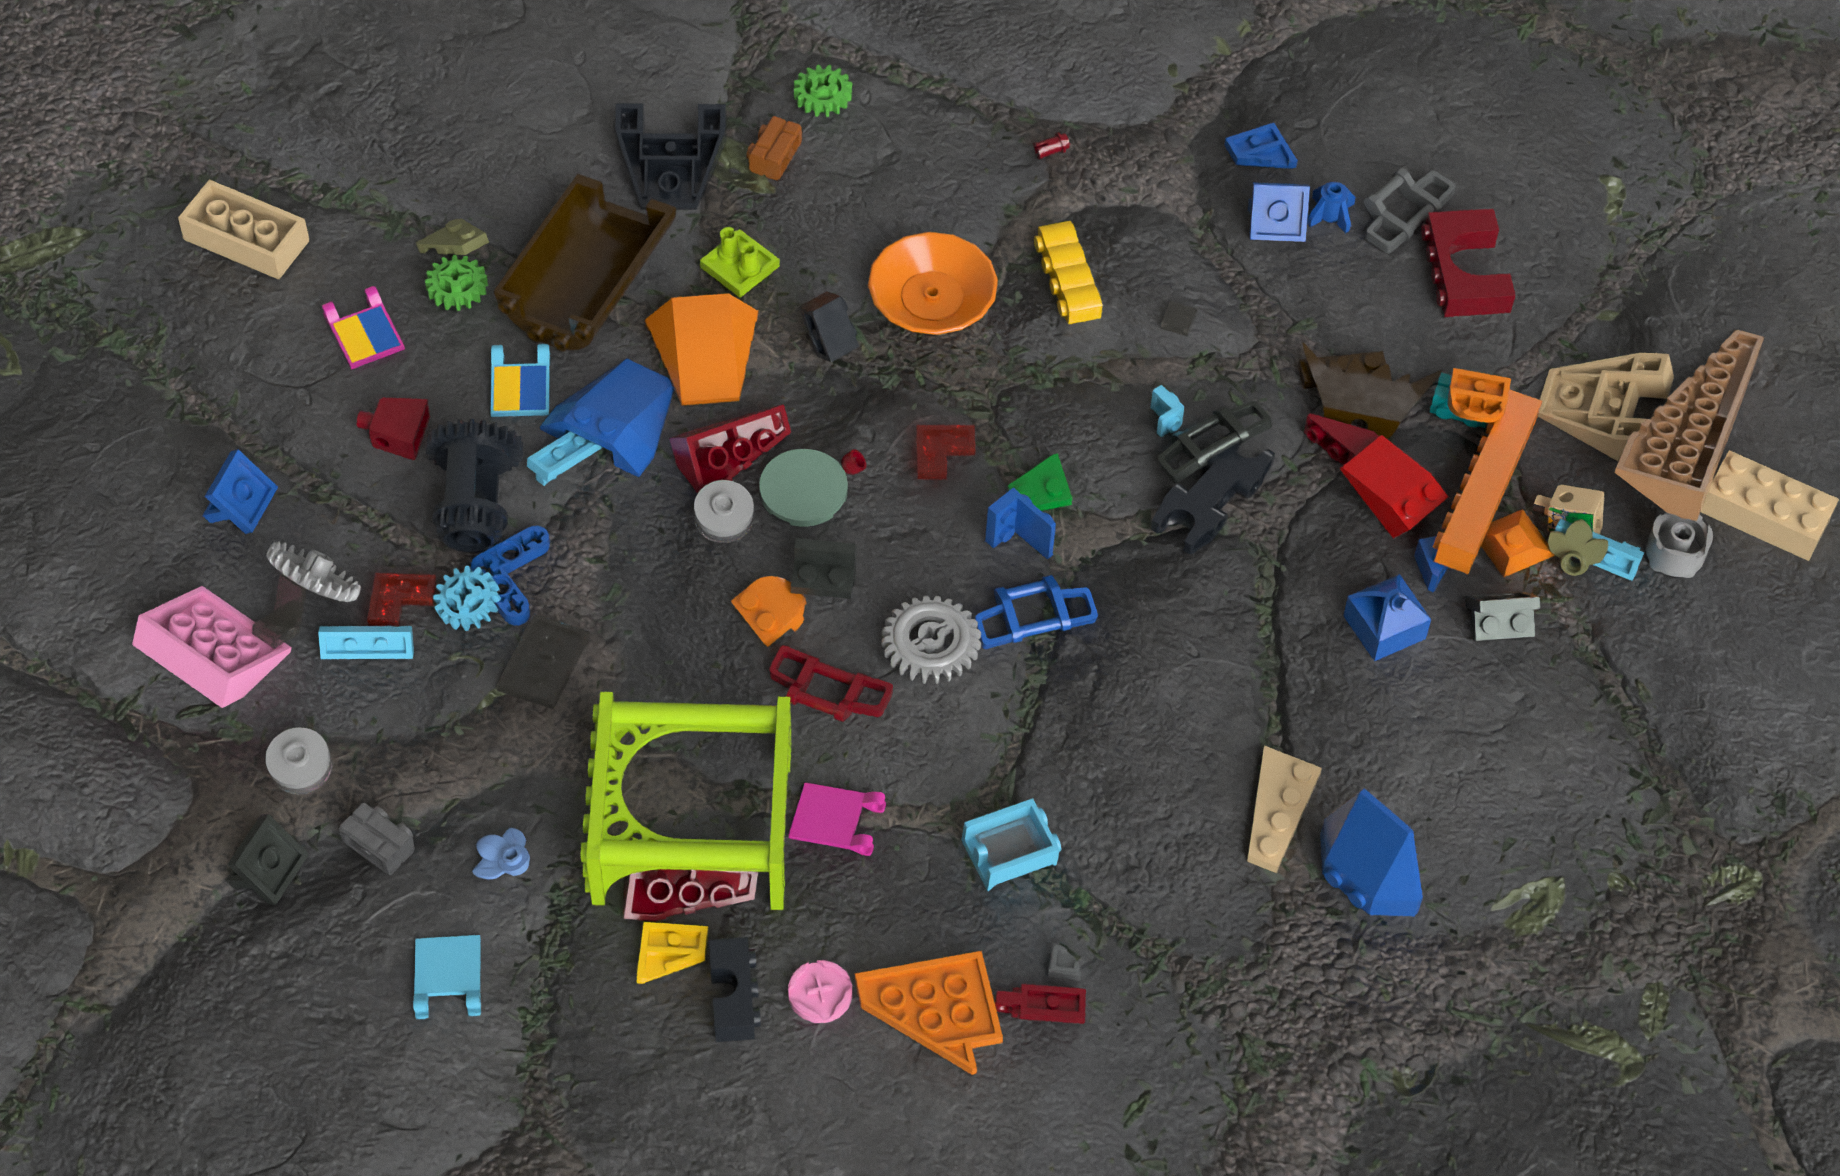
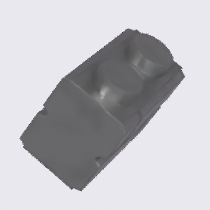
[339,803,415,875]

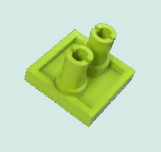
[700,227,780,298]

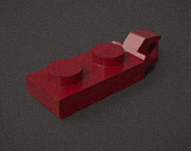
[995,984,1086,1024]

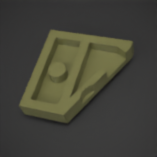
[415,218,489,255]

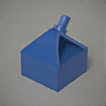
[1343,574,1431,661]

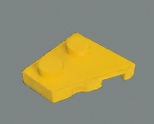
[637,922,708,984]

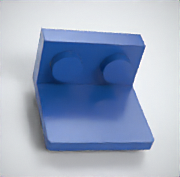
[985,488,1056,559]

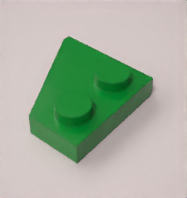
[1008,454,1072,511]

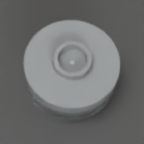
[694,480,754,543]
[266,728,333,795]

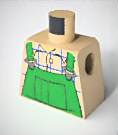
[1533,485,1604,534]

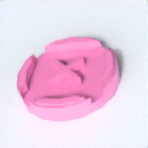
[788,960,852,1023]

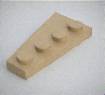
[1247,746,1322,873]

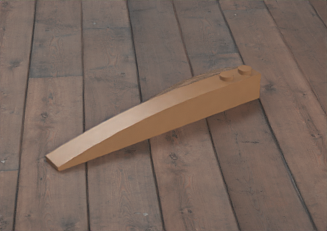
[1615,330,1764,521]

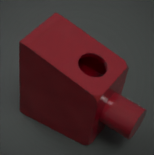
[357,397,430,460]

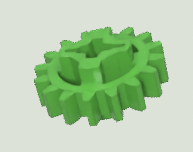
[794,65,852,117]
[425,255,488,311]

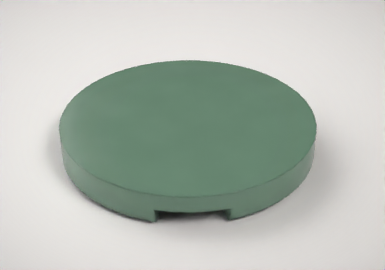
[759,449,848,527]

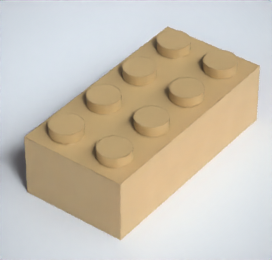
[178,180,309,279]
[1701,450,1839,561]

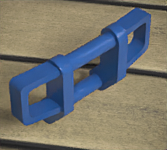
[975,575,1098,649]

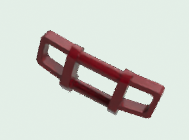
[769,645,893,722]

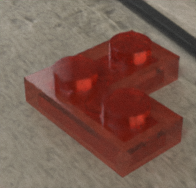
[916,425,976,479]
[367,573,437,627]

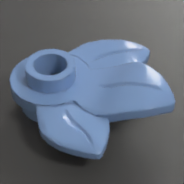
[472,828,530,879]

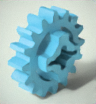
[433,566,501,631]

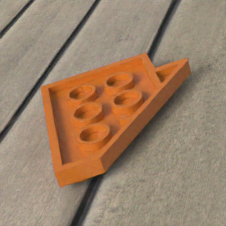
[855,951,1003,1075]

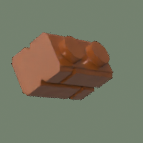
[746,116,802,181]

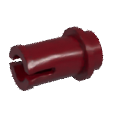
[1033,132,1070,160]

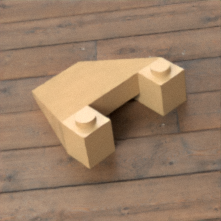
[1538,353,1674,462]

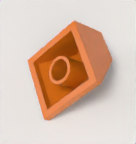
[1481,509,1554,577]

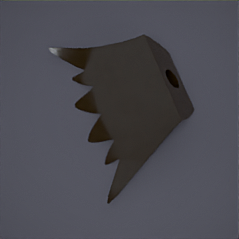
[1302,343,1443,439]

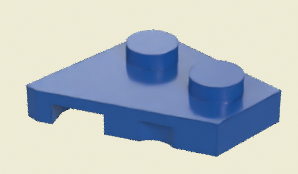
[1224,123,1298,169]

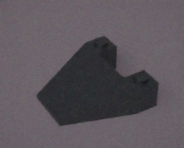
[615,103,727,210]

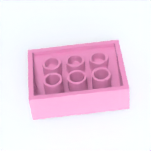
[132,586,292,708]

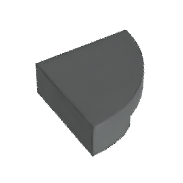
[1048,943,1081,981]

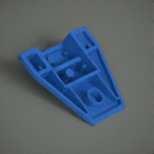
[540,359,674,477]
[1320,788,1423,916]

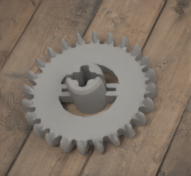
[266,541,361,602]
[881,595,981,684]

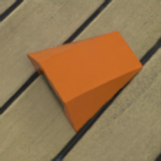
[645,293,758,406]

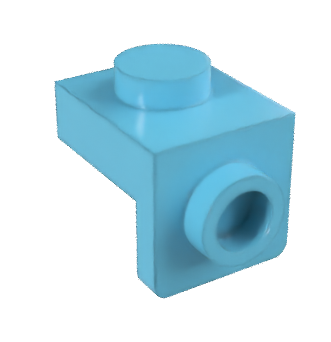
[1150,385,1184,437]

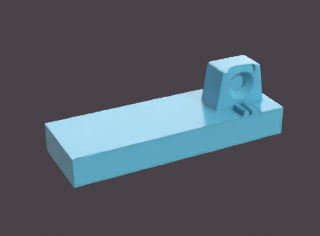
[527,431,603,486]
[1555,519,1644,581]
[318,626,414,659]

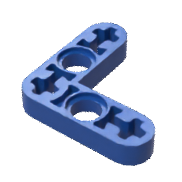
[471,526,550,625]

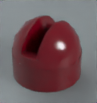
[841,449,866,475]

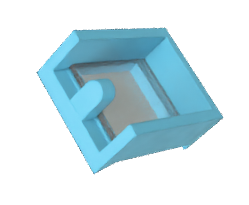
[961,798,1061,891]

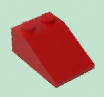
[1339,435,1448,539]

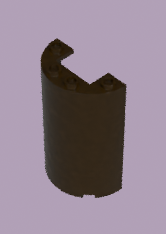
[493,174,676,351]

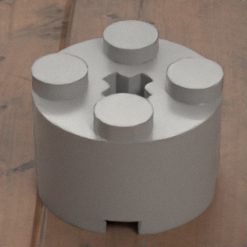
[1646,513,1713,578]

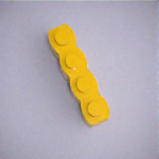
[1034,221,1102,324]

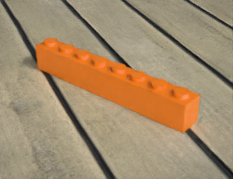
[1433,390,1542,574]

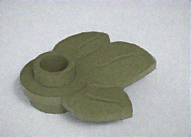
[1548,519,1609,576]

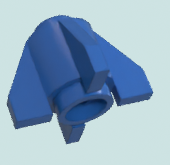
[1307,182,1356,233]

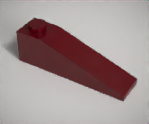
[669,404,791,493]
[623,869,758,922]

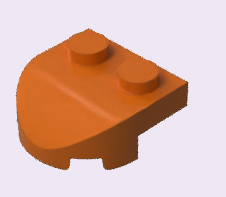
[1447,368,1511,422]
[731,576,806,647]

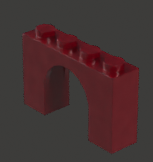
[1421,209,1516,317]

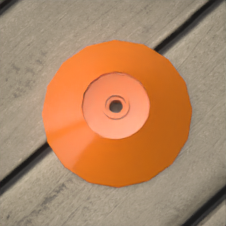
[868,232,998,335]

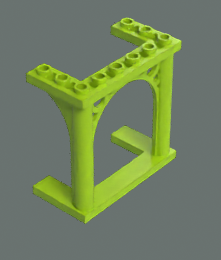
[581,692,791,910]

